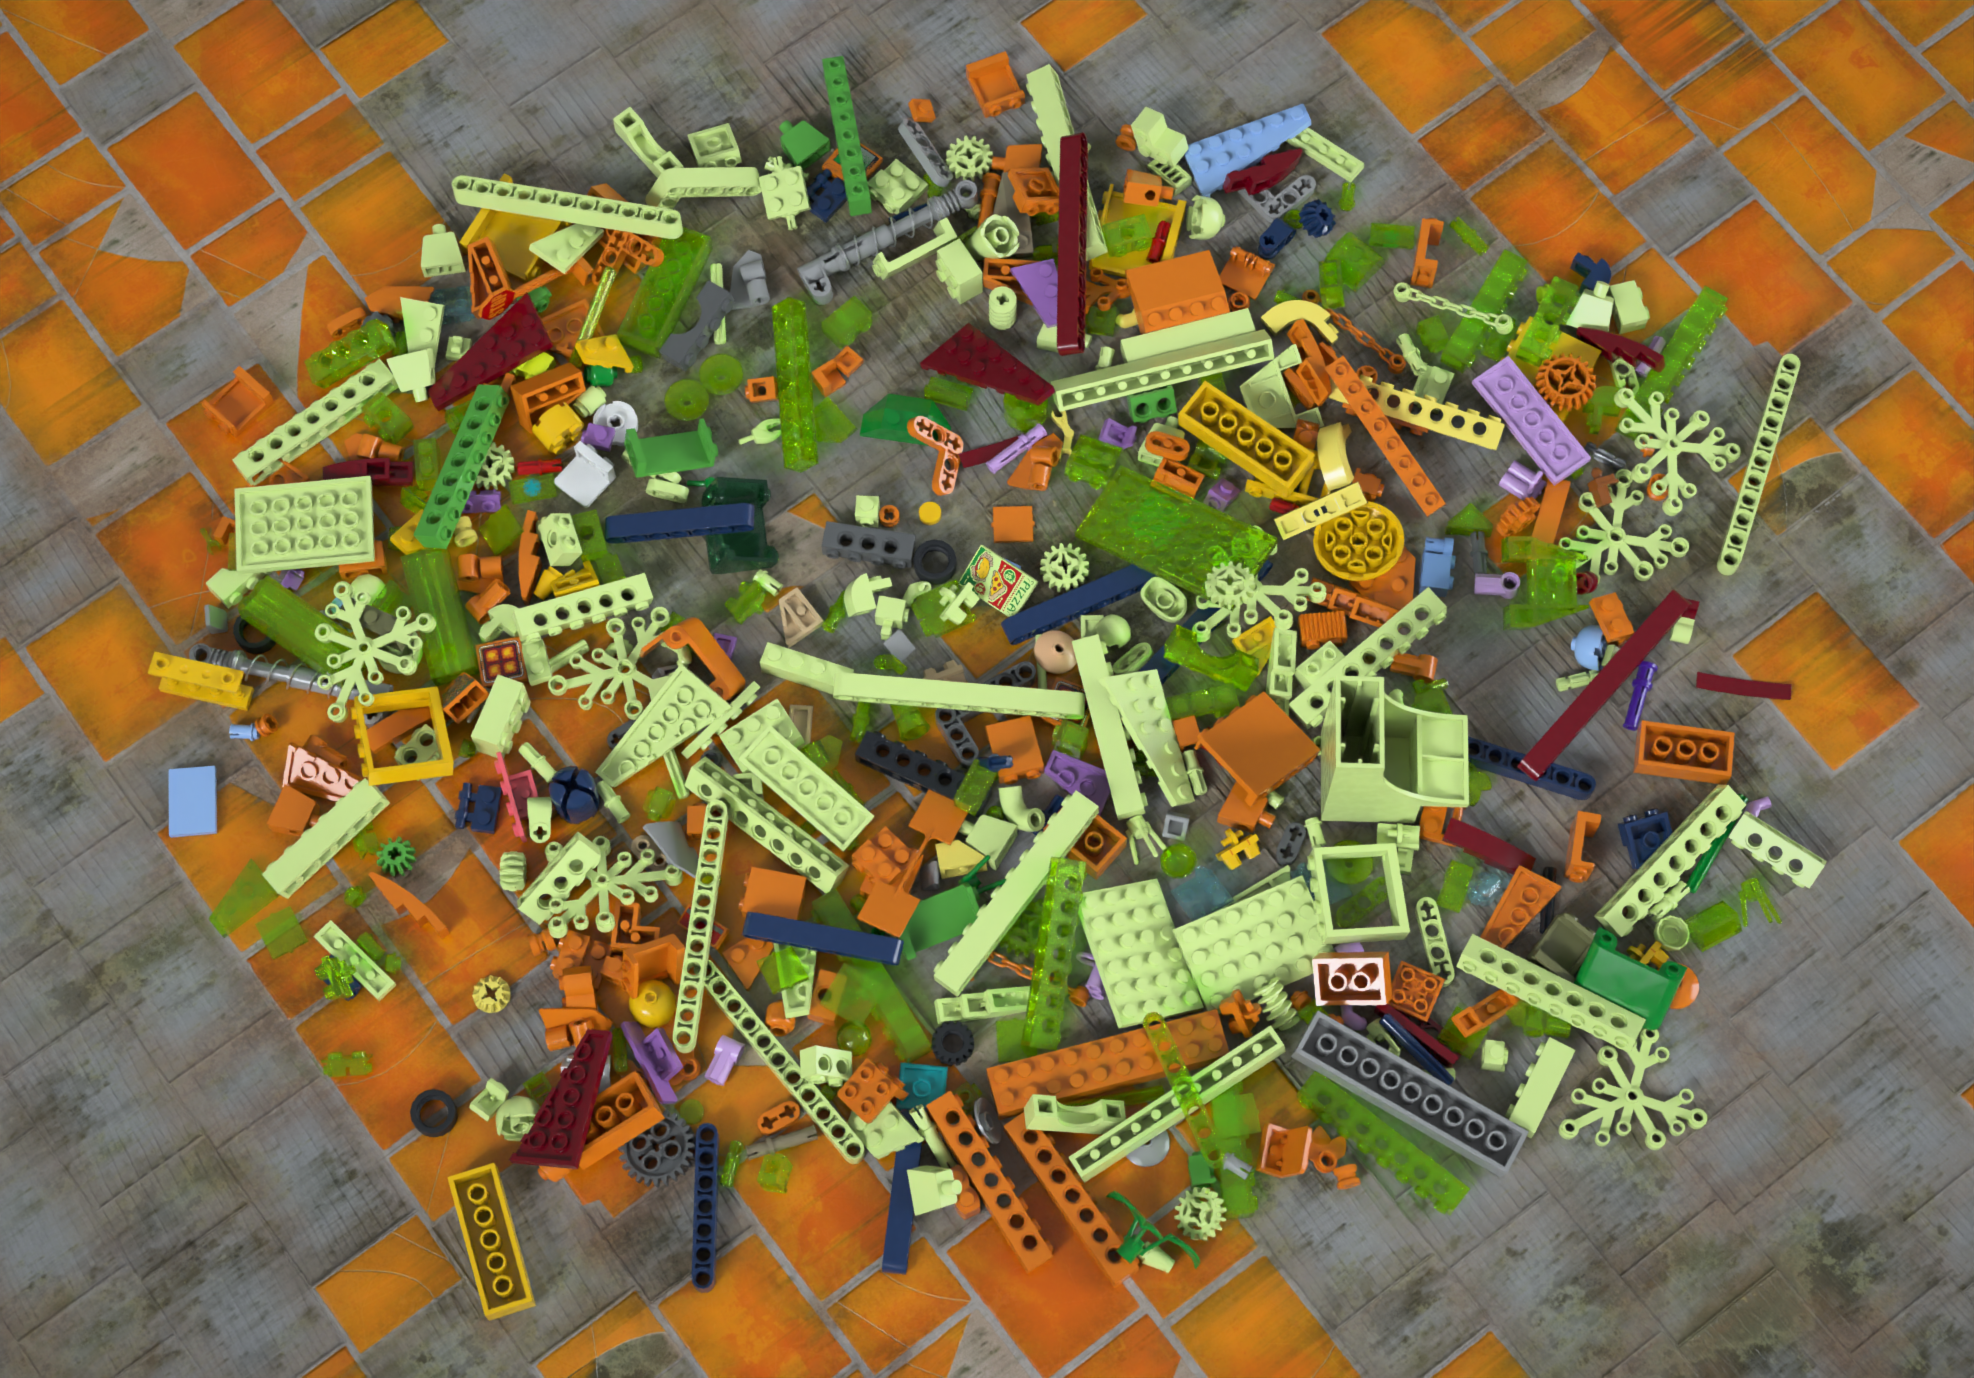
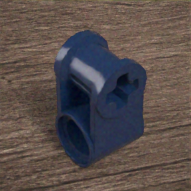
[1258,217,1296,260]

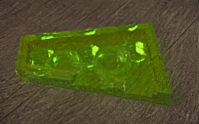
[208,859,280,938]

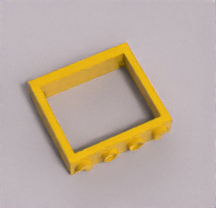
[350,686,454,786]

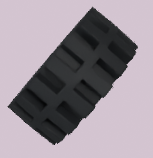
[931,1021,974,1066]

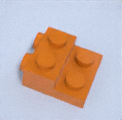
[1007,168,1059,216]
[852,826,919,886]
[550,930,613,992]

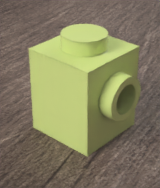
[855,495,880,528]

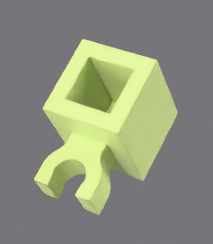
[875,595,910,640]

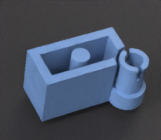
[1419,537,1456,597]

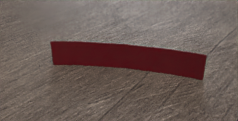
[958,426,1048,468]
[1696,672,1792,700]

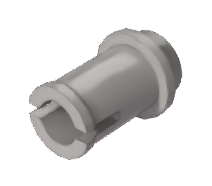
[1220,1152,1253,1180]

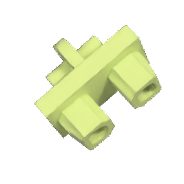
[939,582,980,625]
[1376,823,1420,850]

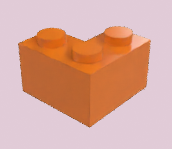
[611,901,663,955]

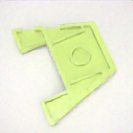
[1239,344,1324,428]

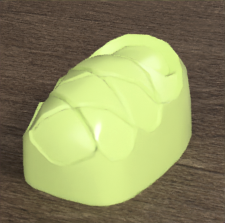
[1140,577,1187,623]

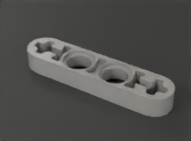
[898,117,953,187]

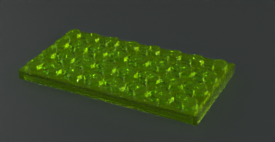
[1075,465,1278,612]

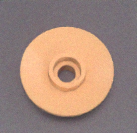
[1034,630,1077,674]

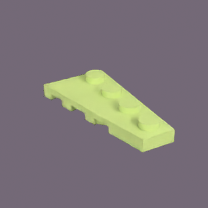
[681,681,760,759]
[774,943,817,1019]

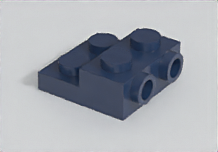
[1618,808,1673,869]

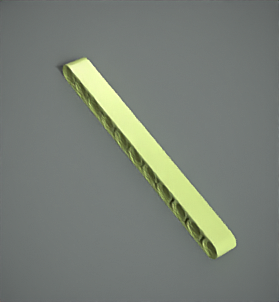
[452,175,683,239]
[1717,354,1800,575]
[833,672,1086,719]
[673,800,729,1053]
[694,960,865,1164]

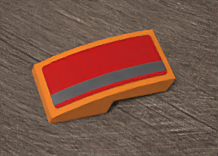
[676,904,730,950]

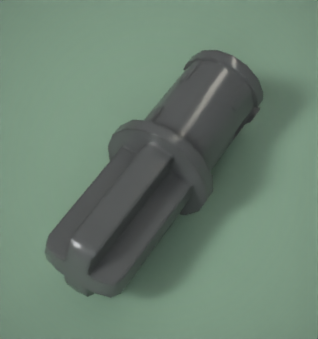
[1470,531,1488,574]

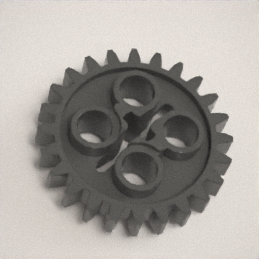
[618,1109,696,1188]

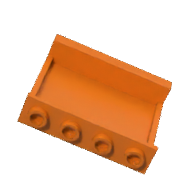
[1194,691,1320,807]

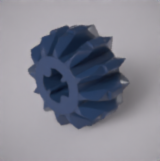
[1298,199,1336,238]

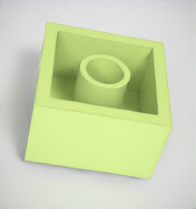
[935,238,983,304]

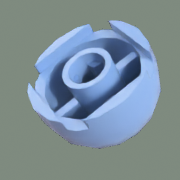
[1571,625,1607,671]

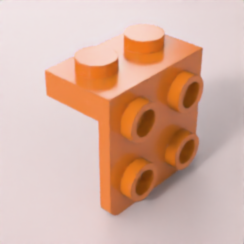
[1589,592,1635,648]
[837,1058,909,1124]
[1255,1123,1313,1178]

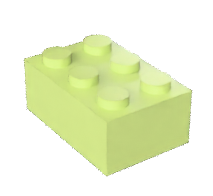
[471,675,531,758]
[719,699,805,774]

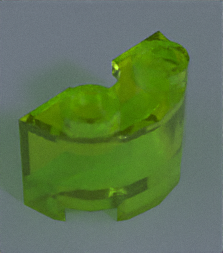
[1187,439,1227,480]

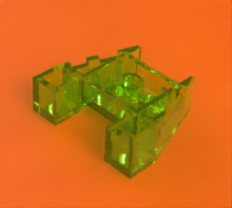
[1501,536,1589,630]

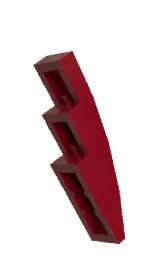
[1576,327,1665,373]
[1442,817,1536,875]

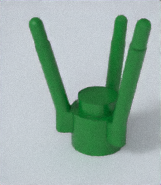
[957,855,1006,895]

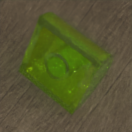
[1323,232,1385,292]

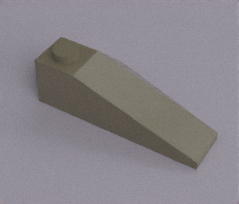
[993,172,1033,259]

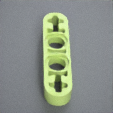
[1415,897,1455,987]

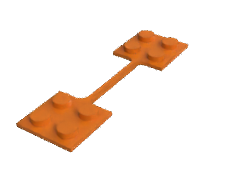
[857,789,970,938]

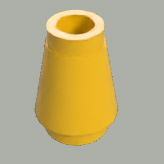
[533,566,564,601]

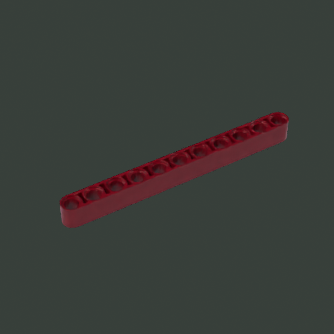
[1057,132,1088,356]
[1517,589,1692,782]

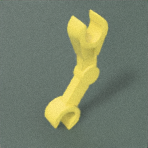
[1051,411,1074,463]

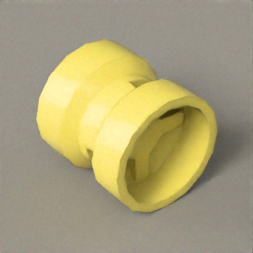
[453,516,478,547]

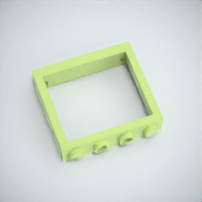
[1307,843,1410,945]

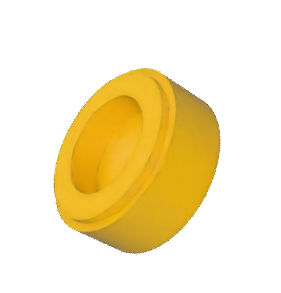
[919,502,941,525]

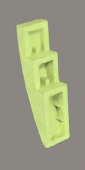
[1266,628,1297,716]
[934,986,1035,1024]

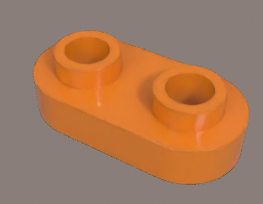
[1145,431,1190,461]

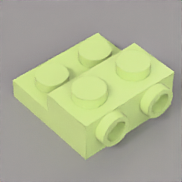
[688,123,742,168]
[867,159,928,214]

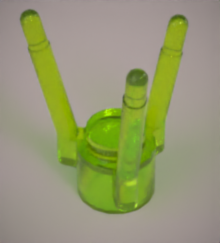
[1738,878,1782,927]

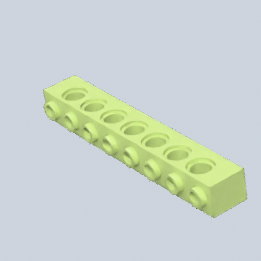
[232,359,399,486]
[1289,587,1447,730]
[684,757,850,895]
[1594,785,1746,937]
[1456,934,1646,1053]

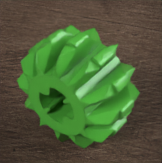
[376,836,416,877]

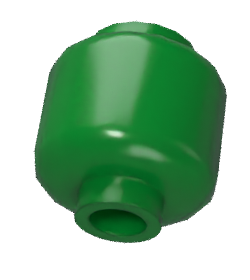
[584,364,618,388]

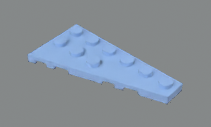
[1184,104,1311,198]

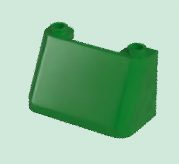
[1574,927,1687,1030]

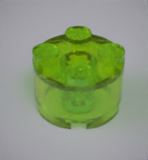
[1003,393,1048,433]

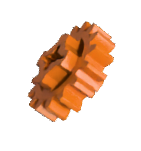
[1496,496,1541,538]

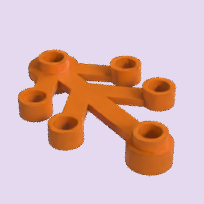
[1085,268,1131,314]

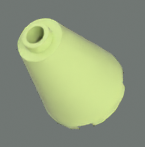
[964,214,1020,261]

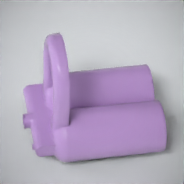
[1498,460,1546,501]
[1076,952,1106,1000]

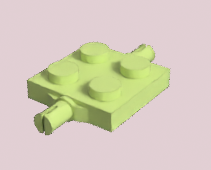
[759,156,811,230]

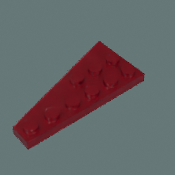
[428,292,554,411]
[920,323,1055,406]
[509,1029,613,1169]

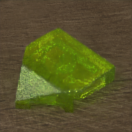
[807,396,858,443]

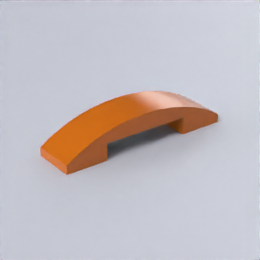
[1451,989,1525,1038]

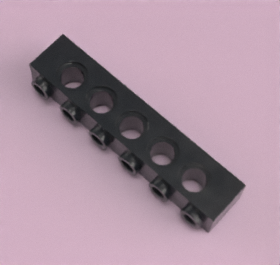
[855,730,992,818]

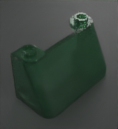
[701,477,779,575]

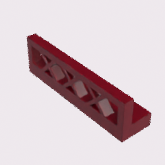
[1374,1003,1468,1068]

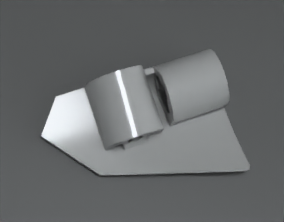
[730,250,770,310]
[643,821,699,878]

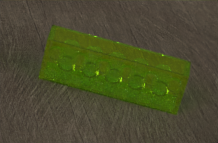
[617,226,713,359]

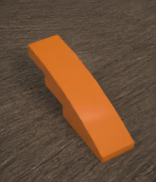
[1287,319,1332,406]
[1524,479,1571,567]
[519,510,542,606]
[1305,577,1400,628]
[367,690,447,754]
[368,872,450,939]

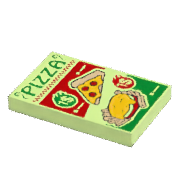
[958,545,1039,617]

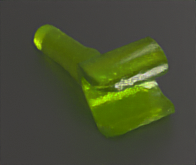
[200,528,222,555]
[820,1084,844,1101]

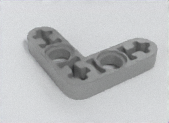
[1238,175,1316,223]

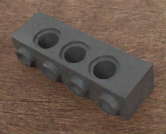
[822,521,916,569]

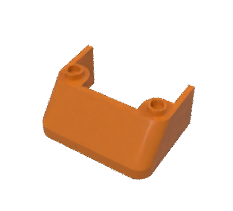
[639,617,746,702]

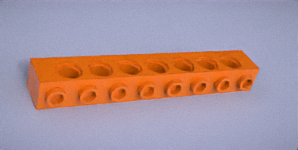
[1325,355,1446,518]
[925,1090,1054,1274]
[1003,1112,1140,1288]

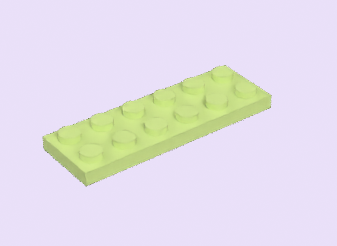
[738,725,874,852]

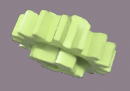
[946,135,993,182]
[475,442,515,490]
[1040,543,1089,592]
[1205,561,1255,610]
[1174,1187,1227,1241]

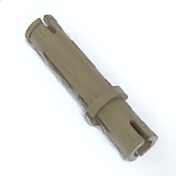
[745,1125,818,1161]

